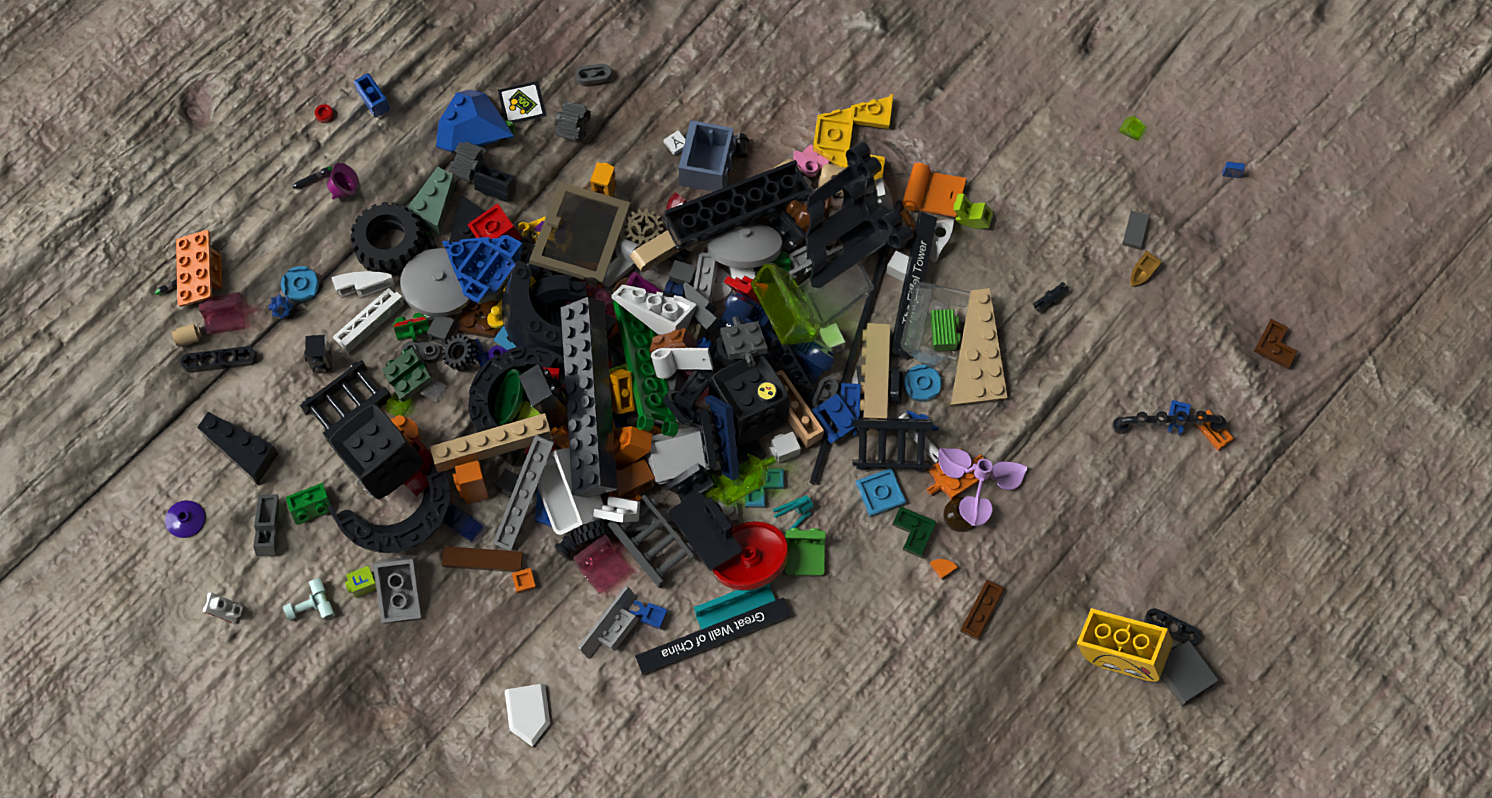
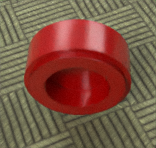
[315,104,334,123]

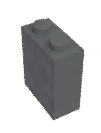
[1160,641,1218,706]

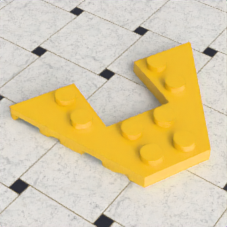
[812,94,893,185]

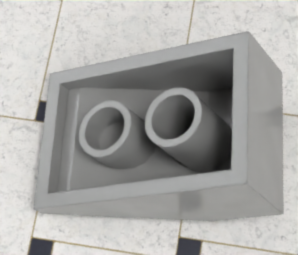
[373,555,422,623]

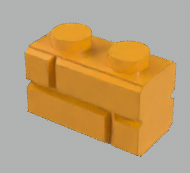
[609,369,635,414]

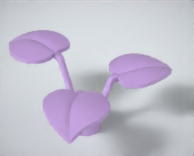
[938,448,1027,526]

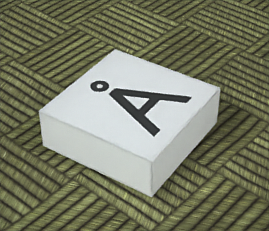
[663,131,686,156]

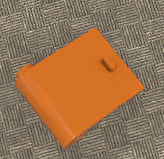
[902,163,967,217]

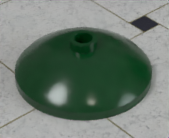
[493,369,527,426]

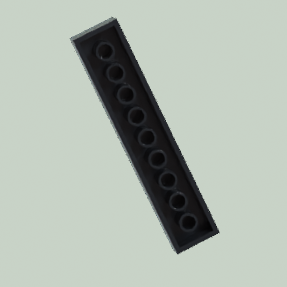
[561,297,617,498]

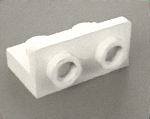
[593,496,640,522]

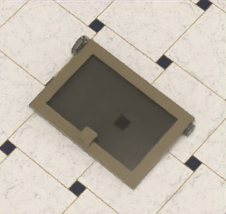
[529,181,631,288]

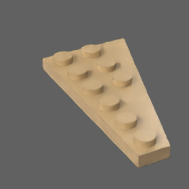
[950,288,1007,406]

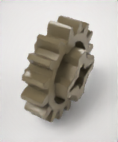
[623,209,664,245]

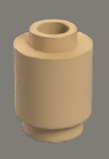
[172,323,202,346]

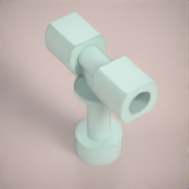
[283,578,335,621]

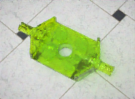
[703,454,777,506]

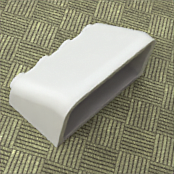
[645,422,721,484]
[537,448,603,535]

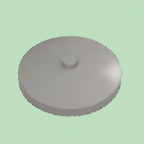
[707,222,782,268]
[400,248,471,317]

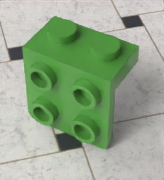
[785,528,825,576]

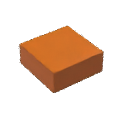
[511,568,536,594]

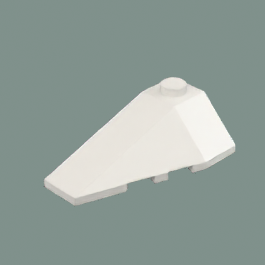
[612,284,697,335]

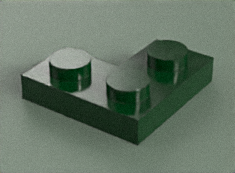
[892,506,937,558]

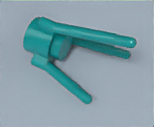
[772,495,814,536]

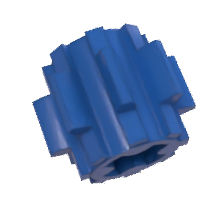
[268,294,293,319]

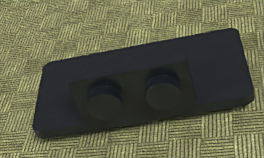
[669,493,742,571]

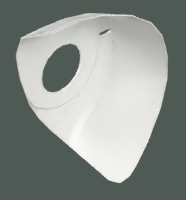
[929,219,954,263]

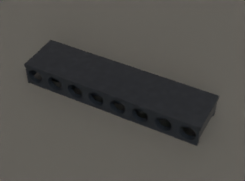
[662,160,812,250]

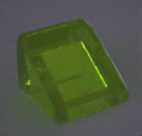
[1119,115,1146,141]
[385,393,414,416]

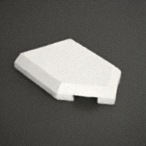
[505,684,550,747]

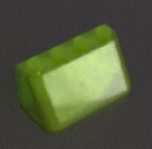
[751,263,820,345]

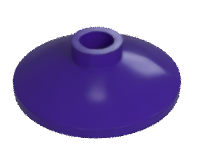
[165,500,205,538]

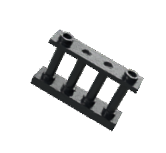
[299,360,392,444]
[852,417,933,471]

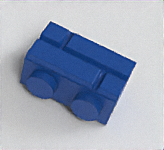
[354,73,390,118]

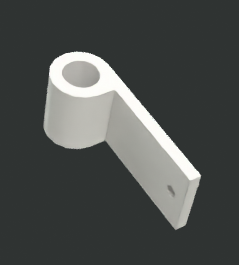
[651,348,713,379]

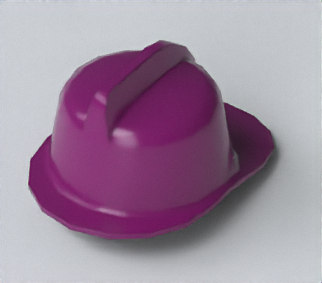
[327,163,358,200]

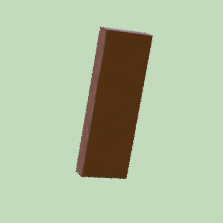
[960,579,1005,641]

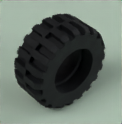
[350,202,425,276]

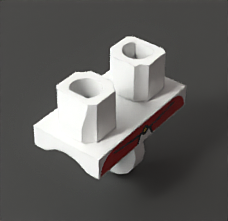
[202,592,243,624]

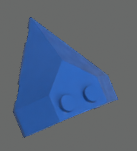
[436,89,515,153]
[442,235,523,304]

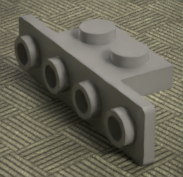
[782,245,844,284]
[578,586,638,659]

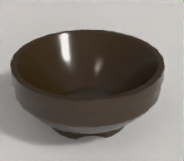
[943,497,975,532]

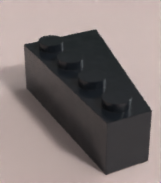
[197,412,278,485]

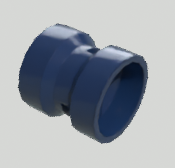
[664,280,685,298]

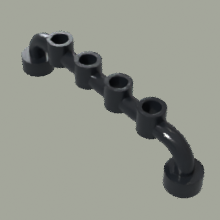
[1112,410,1226,434]

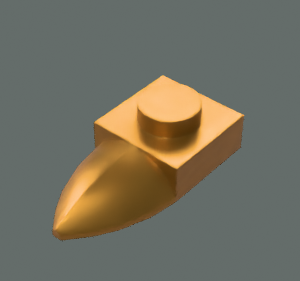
[1130,250,1162,286]

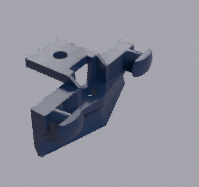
[720,290,835,384]

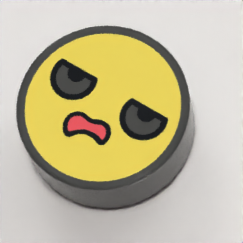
[757,382,777,402]

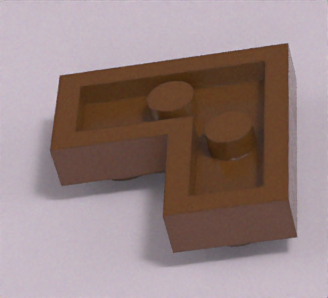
[1254,319,1298,369]

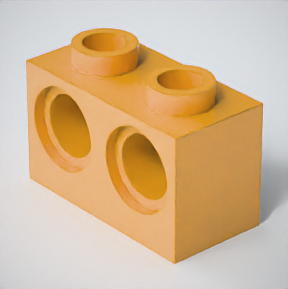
[590,162,617,197]

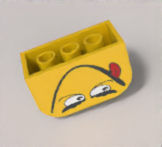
[1077,608,1173,682]

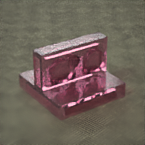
[199,292,245,335]

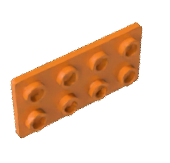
[176,230,222,307]

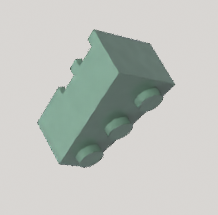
[408,167,456,236]

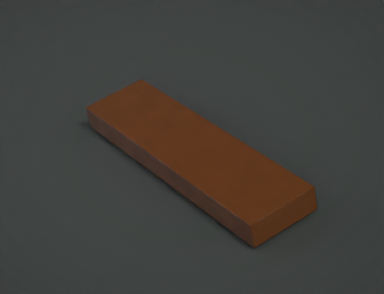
[442,546,523,572]

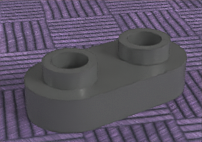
[575,64,611,85]
[402,341,441,363]
[812,377,838,414]

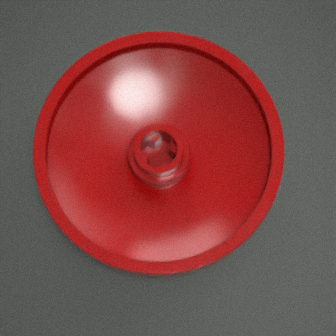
[713,521,789,590]

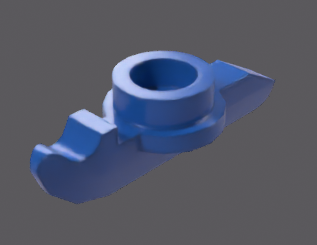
[906,411,939,431]

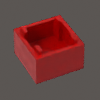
[467,203,522,241]

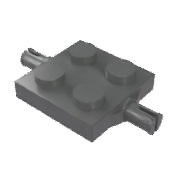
[720,316,767,367]

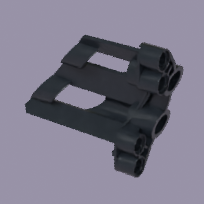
[806,142,913,288]

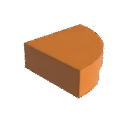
[930,559,958,580]

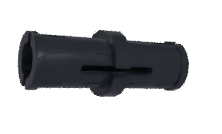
[1033,282,1069,313]

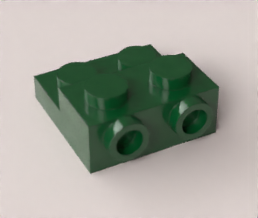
[382,347,434,402]

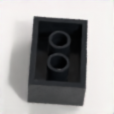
[519,364,568,429]

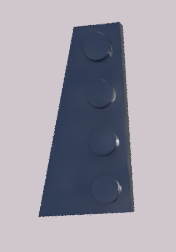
[705,395,740,480]

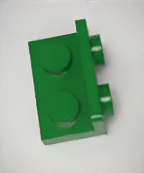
[285,483,331,525]

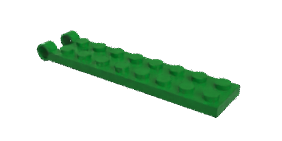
[612,299,679,437]

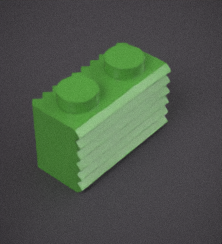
[930,309,960,351]

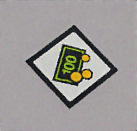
[498,81,546,123]

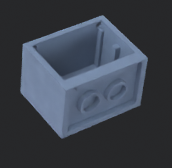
[679,120,736,192]

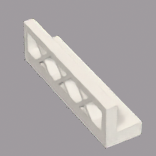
[333,288,404,354]

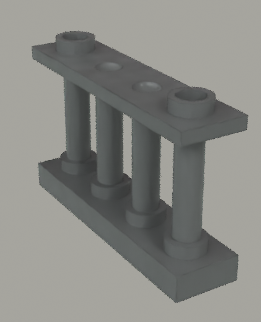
[607,495,695,588]

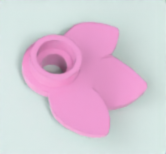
[793,145,829,177]

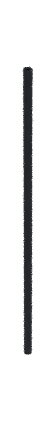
[809,200,903,485]

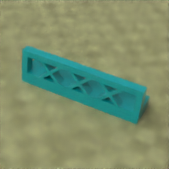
[694,583,775,629]

